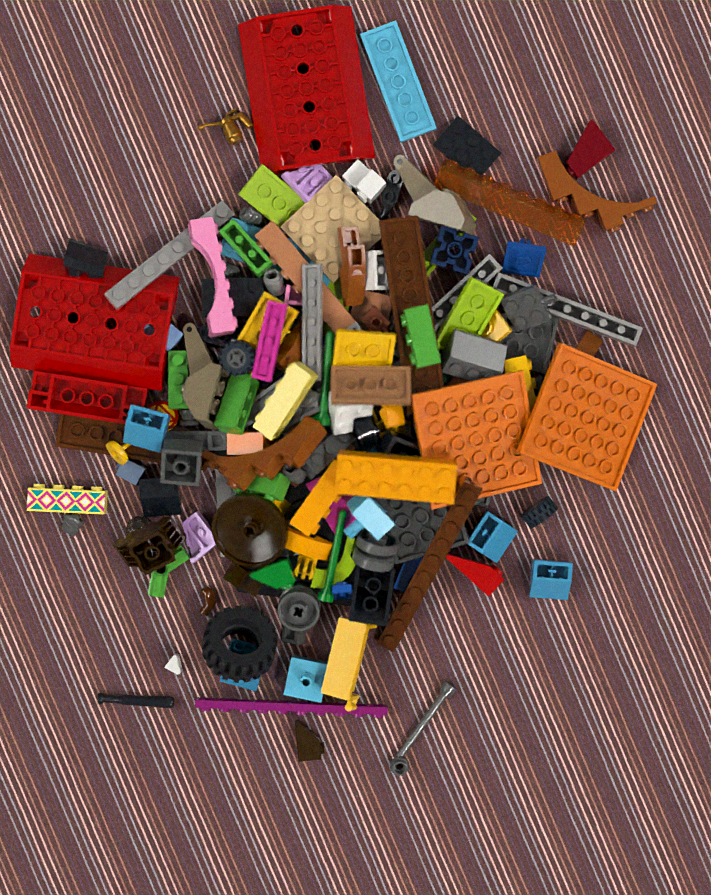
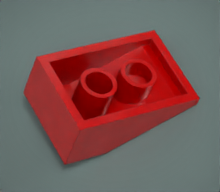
[446,553,505,596]

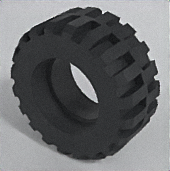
[202,606,278,683]

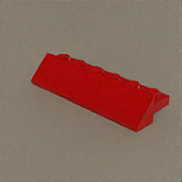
[26,371,148,424]

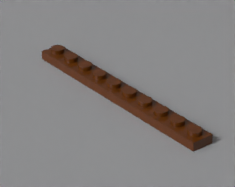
[377,479,483,652]

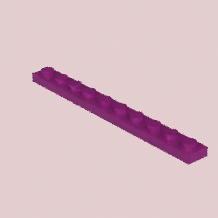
[195,697,388,718]

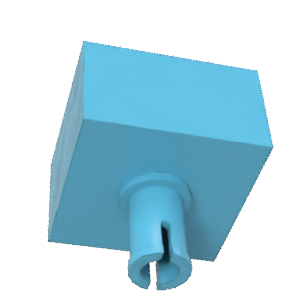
[343,495,395,540]
[284,654,328,703]

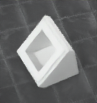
[164,653,183,674]

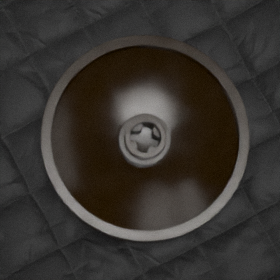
[212,493,288,568]

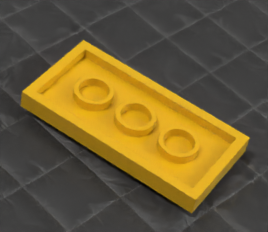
[237,292,299,375]

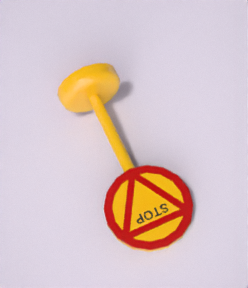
[106,401,178,465]

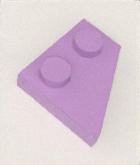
[281,165,333,203]
[182,511,216,564]

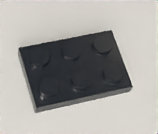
[433,116,501,183]

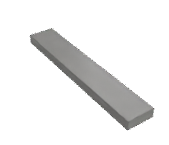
[302,263,323,381]

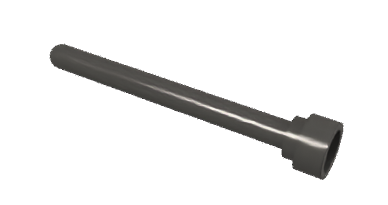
[396,680,457,757]

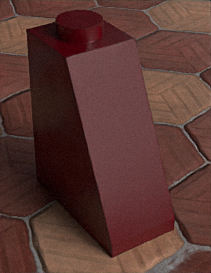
[565,119,615,180]

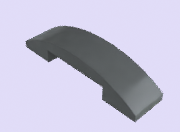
[150,431,227,451]

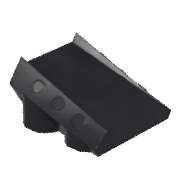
[63,238,109,279]

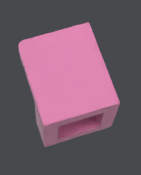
[284,284,302,307]

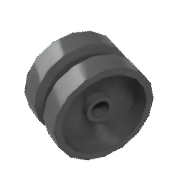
[352,529,399,572]
[277,582,321,631]

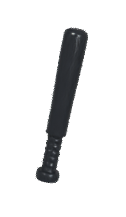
[97,693,175,708]

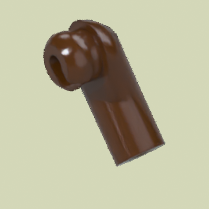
[200,587,217,616]

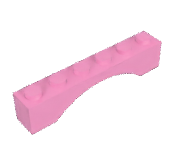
[188,217,237,338]

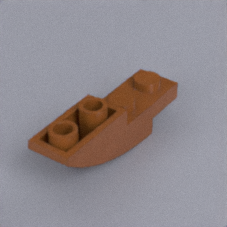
[337,226,366,307]

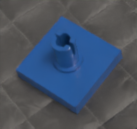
[502,238,546,278]

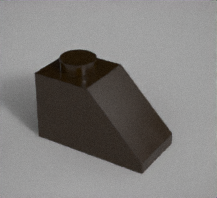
[295,720,325,762]

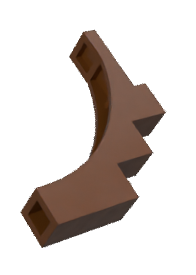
[536,150,658,234]
[202,416,327,491]

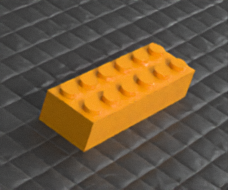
[335,450,457,504]

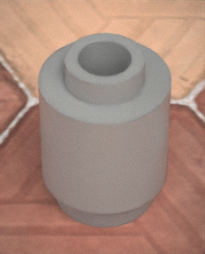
[263,268,286,296]

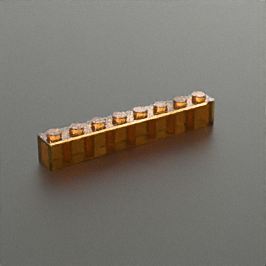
[434,159,585,247]

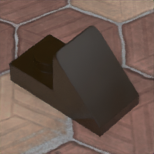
[223,562,264,597]

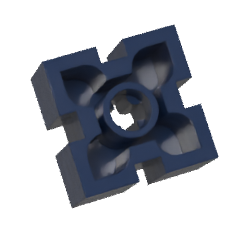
[429,225,479,276]

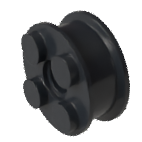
[353,414,381,452]

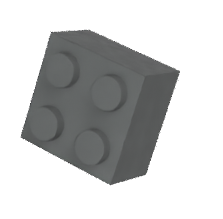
[160,438,203,486]

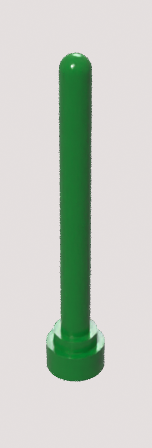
[315,331,334,425]
[318,510,347,603]

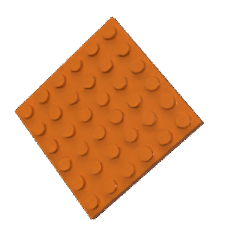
[516,343,658,491]
[411,370,542,510]

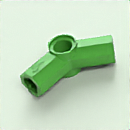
[147,545,190,598]

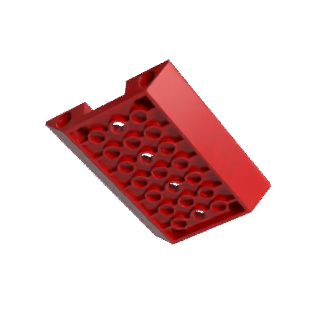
[238,5,375,175]
[10,254,180,391]

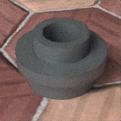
[390,757,409,776]

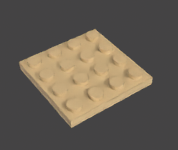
[280,175,381,284]

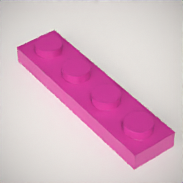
[251,300,288,382]

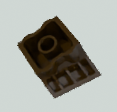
[112,516,186,575]

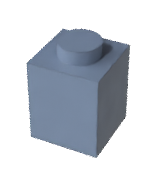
[115,458,147,486]

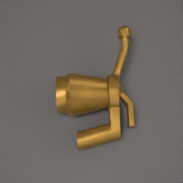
[198,108,254,146]

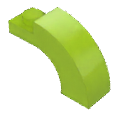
[311,536,357,588]

